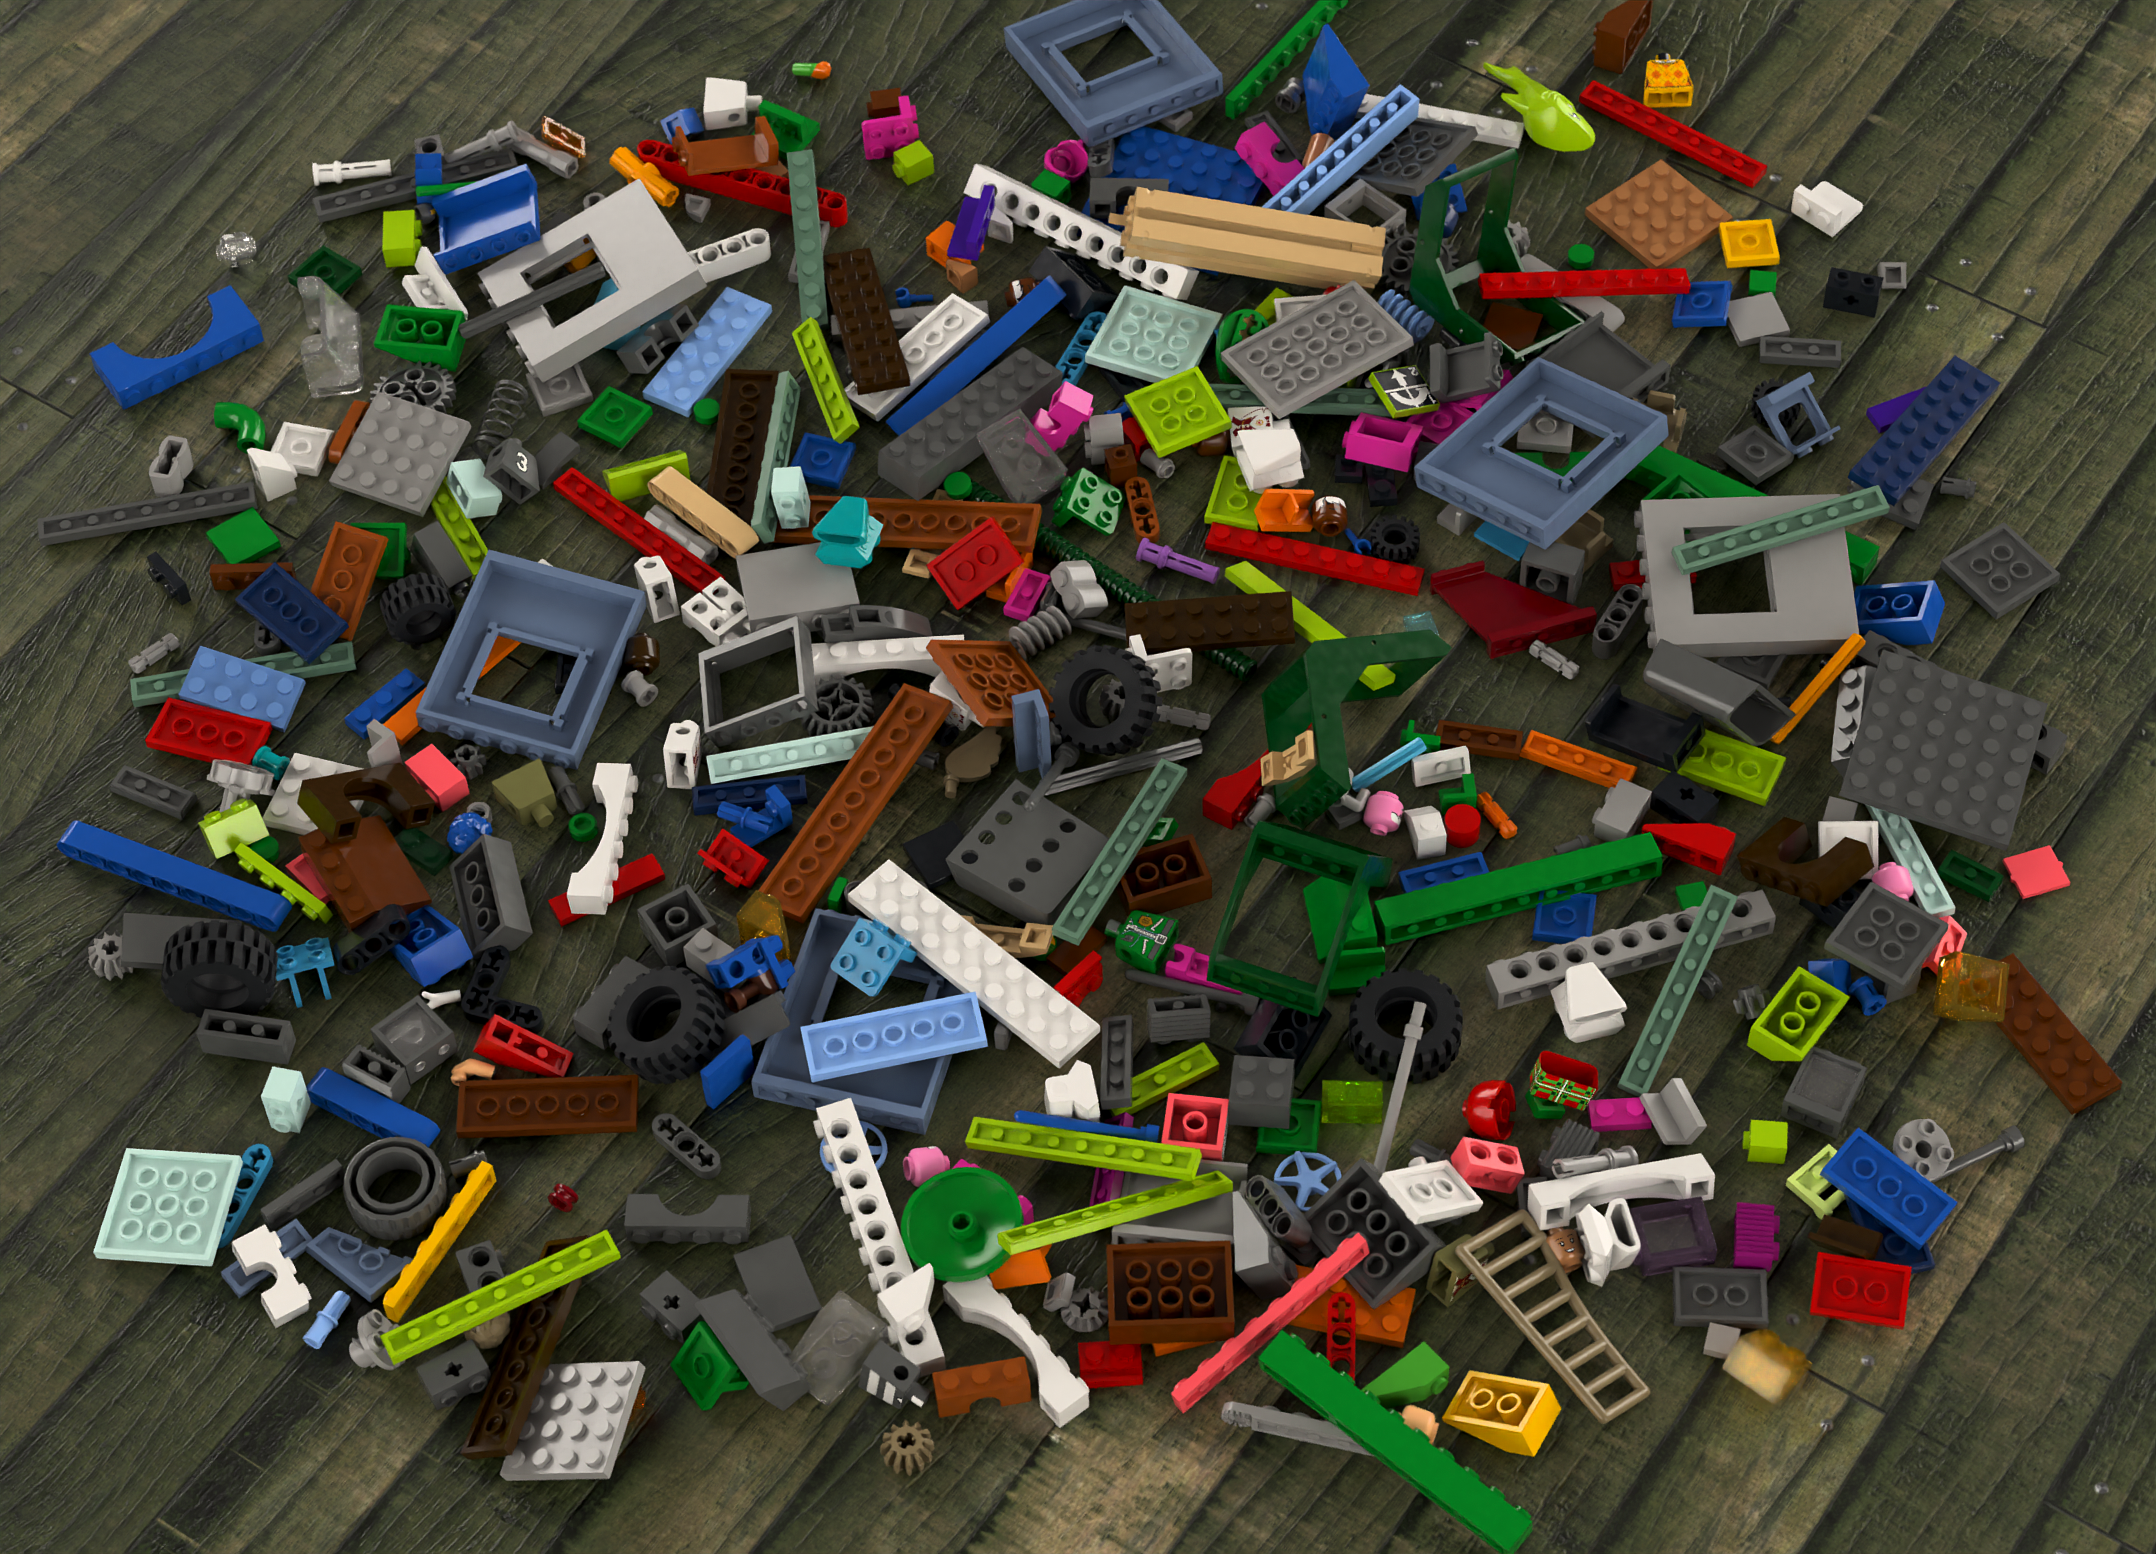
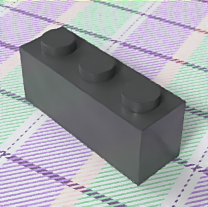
[573,956,651,1050]
[196,1009,296,1065]

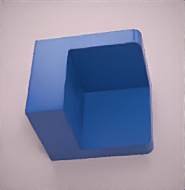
[660,108,704,144]
[1808,958,1851,995]

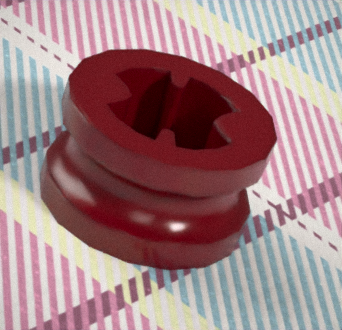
[548,1184,579,1212]

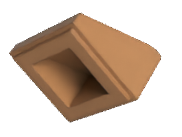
[946,259,978,293]

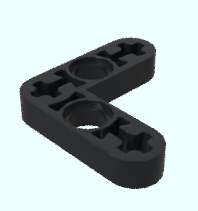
[461,945,544,1034]

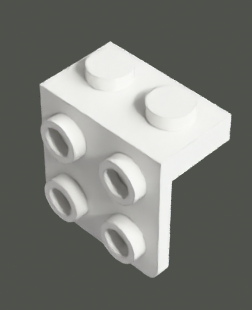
[1791,181,1863,237]
[1125,634,1192,693]

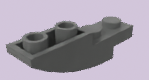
[820,605,933,643]

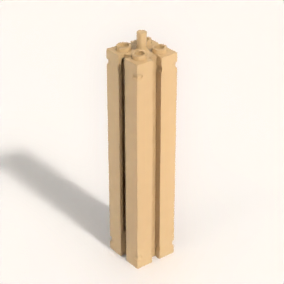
[1108,187,1386,295]

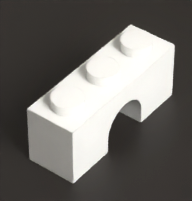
[232,1225,311,1328]

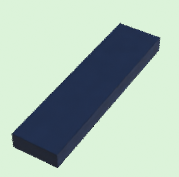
[692,775,808,816]

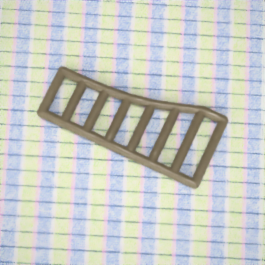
[1455,1209,1650,1424]

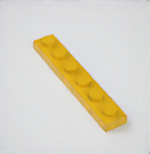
[383,1161,496,1323]

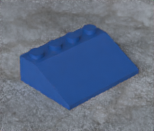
[1303,24,1369,140]

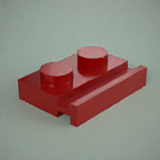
[1053,950,1103,1008]
[1078,1341,1143,1388]

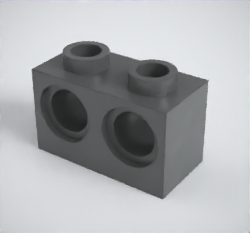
[455,1240,510,1294]

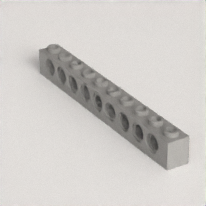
[1485,889,1776,1010]

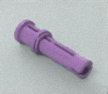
[1136,538,1220,584]

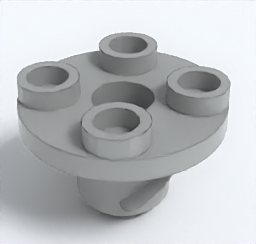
[1893,1119,1954,1180]
[349,1309,406,1370]

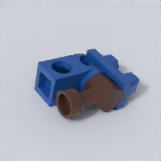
[705,935,795,1013]

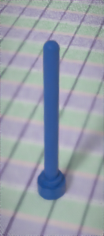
[1014,1110,1159,1143]

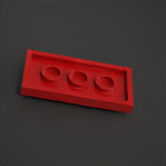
[145,697,273,765]

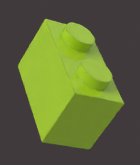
[382,210,422,267]
[198,799,269,859]

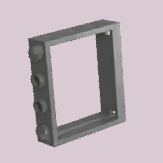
[698,616,818,748]

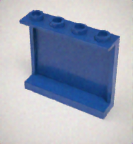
[432,164,540,275]

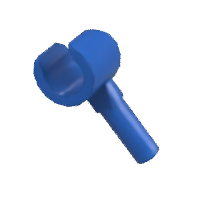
[895,287,933,308]
[1344,528,1371,555]

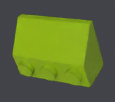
[1747,966,1850,1061]

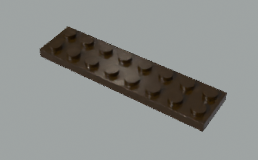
[823,248,911,396]
[700,369,779,541]
[460,1235,591,1460]

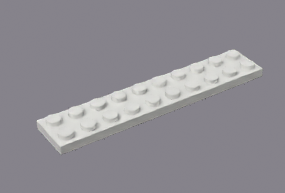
[848,859,1100,1069]

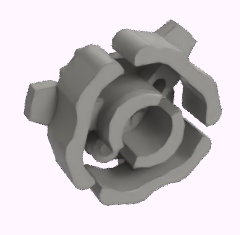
[207,759,275,813]

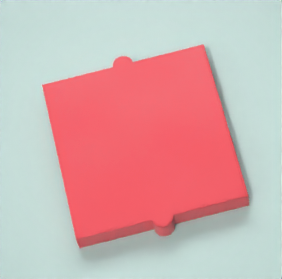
[2003,845,2070,899]

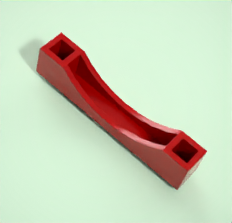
[1202,723,1312,830]

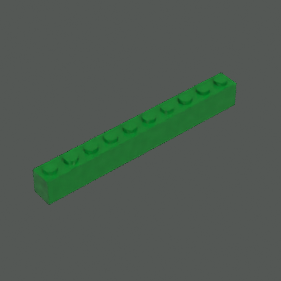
[1625,445,1880,586]
[1374,832,1663,945]
[1258,1330,1533,1554]

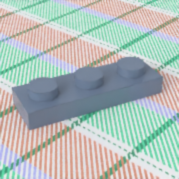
[221,1218,313,1299]

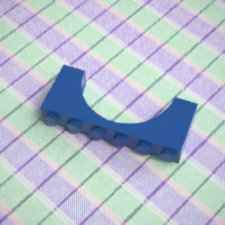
[90,285,264,410]

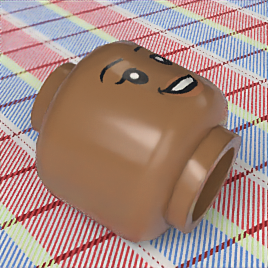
[1546,1227,1586,1273]

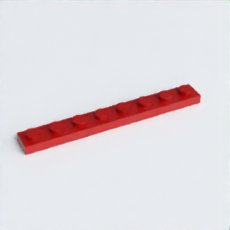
[1579,80,1767,188]
[1478,268,1691,299]
[553,467,726,595]
[1205,522,1425,596]

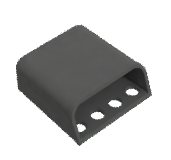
[1643,639,1796,746]
[946,779,1109,925]

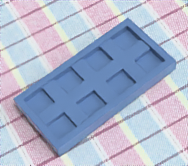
[179,646,306,733]

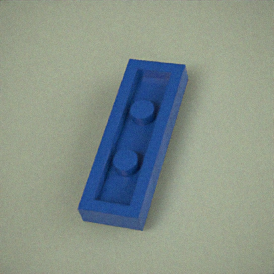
[344,668,426,740]
[1398,852,1489,894]

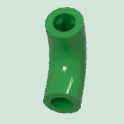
[214,402,265,454]

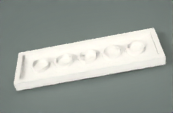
[845,293,990,422]

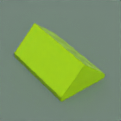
[602,450,691,502]

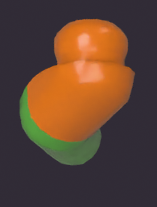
[792,61,831,80]

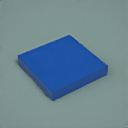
[1672,281,1732,328]
[790,432,856,489]
[1532,890,1597,944]
[700,1034,755,1110]

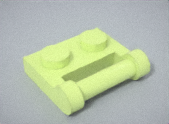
[1786,1144,1845,1220]

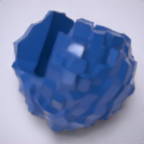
[447,812,493,855]

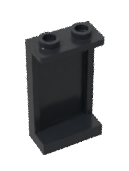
[1585,684,1706,772]

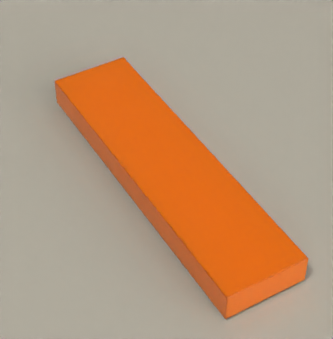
[1520,730,1638,788]

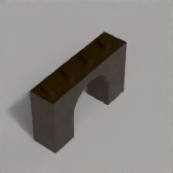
[297,763,435,844]
[1737,817,1874,907]

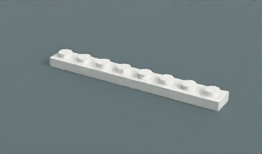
[1355,94,1524,148]

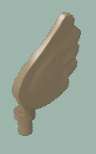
[943,726,1002,798]

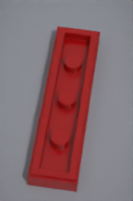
[548,853,666,927]

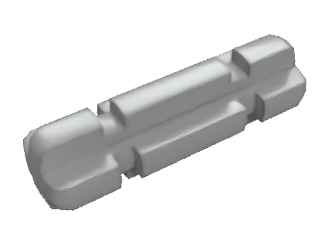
[128,633,180,674]
[1529,640,1579,680]
[1156,705,1211,730]

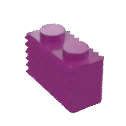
[1733,1202,1780,1272]

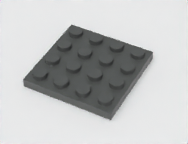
[1343,117,1478,197]

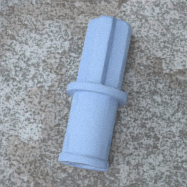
[303,1290,351,1349]

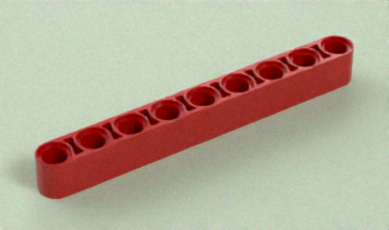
[637,140,848,227]

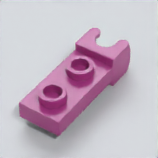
[1165,944,1243,995]

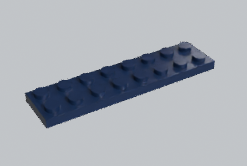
[1847,356,2000,506]

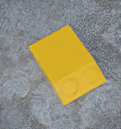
[1442,1370,1561,1457]

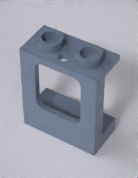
[1756,372,1841,458]

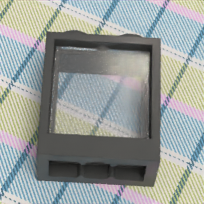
[1781,1046,1867,1139]

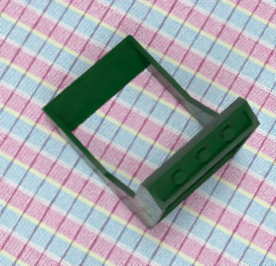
[1409,147,1585,366]
[1261,629,1452,830]
[1207,821,1393,1017]

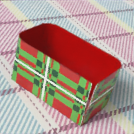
[1530,1051,1598,1111]

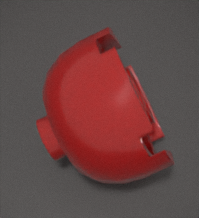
[1462,1080,1516,1140]

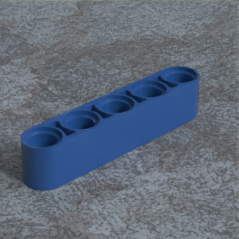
[306,1067,440,1148]

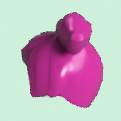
[1044,139,1088,184]

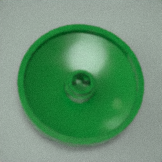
[901,1167,1024,1282]

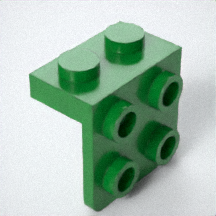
[1051,467,1126,536]

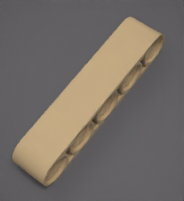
[647,466,759,559]

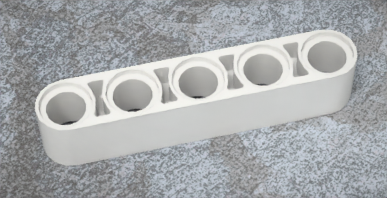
[687,228,771,283]

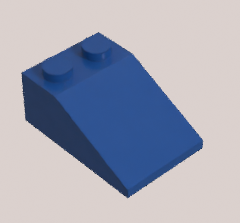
[1854,580,1945,645]
[390,905,473,987]

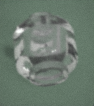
[216,231,257,268]

